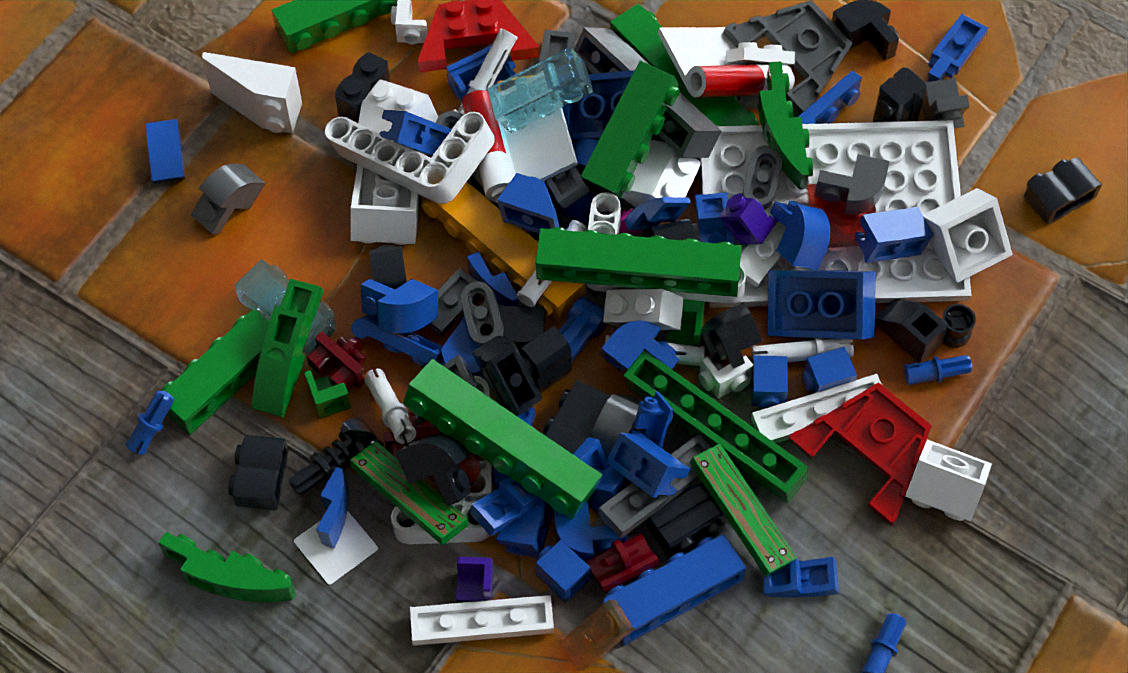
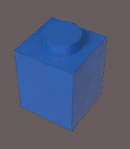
[802,347,857,394]
[751,355,788,409]
[536,540,591,603]

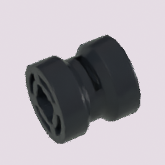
[941,304,976,348]

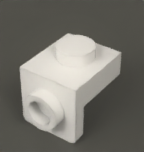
[391,0,427,44]
[699,355,753,399]

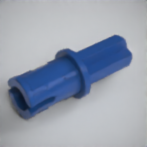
[904,355,972,386]
[125,390,174,455]
[861,613,906,673]

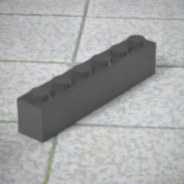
[572,27,722,158]

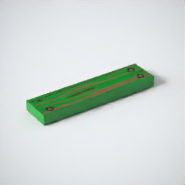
[350,441,469,546]
[690,444,797,577]

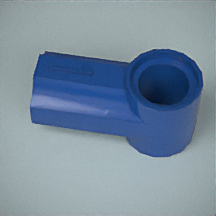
[559,296,608,362]

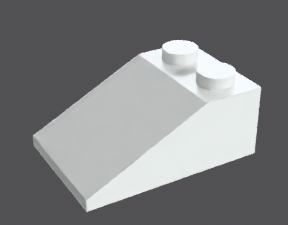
[202,52,302,133]
[351,165,419,245]

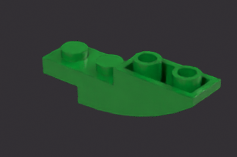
[757,61,813,189]
[251,278,324,418]
[158,531,296,602]

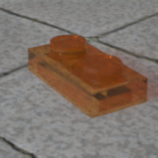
[560,600,634,671]

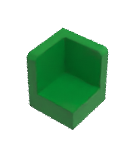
[667,299,705,347]
[304,370,351,419]

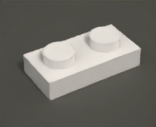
[726,42,795,65]

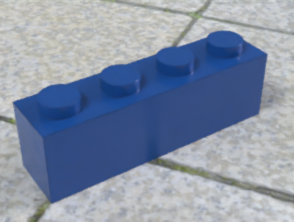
[603,534,746,646]

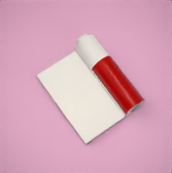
[657,28,794,98]
[462,70,578,203]

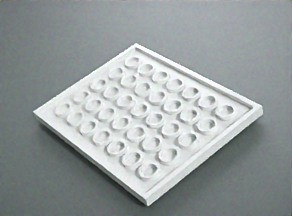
[700,120,972,308]

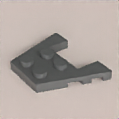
[723,0,852,115]

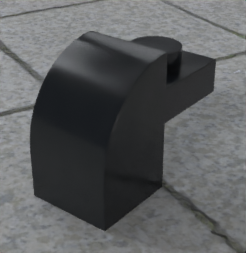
[832,0,899,61]
[369,245,407,289]
[701,302,762,369]
[395,434,471,507]

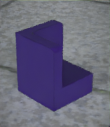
[456,557,494,603]

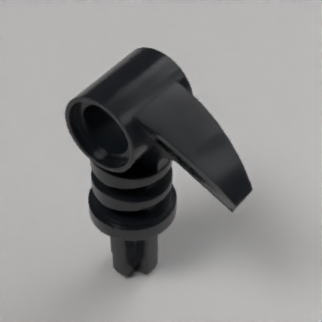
[289,418,383,495]

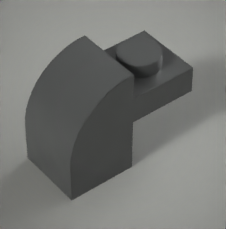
[922,78,970,129]
[814,154,890,215]
[191,164,265,234]
[590,393,641,459]

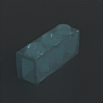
[488,47,593,133]
[234,259,337,355]

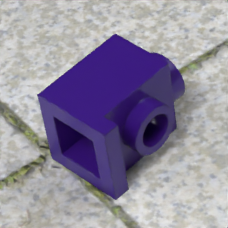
[719,193,778,244]

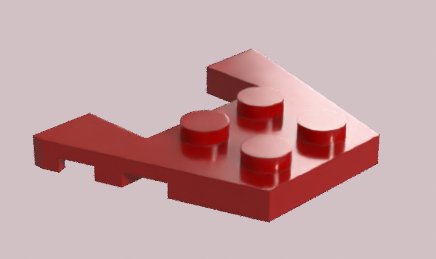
[418,0,539,72]
[788,382,932,525]

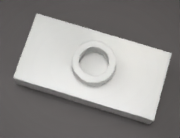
[740,223,786,288]

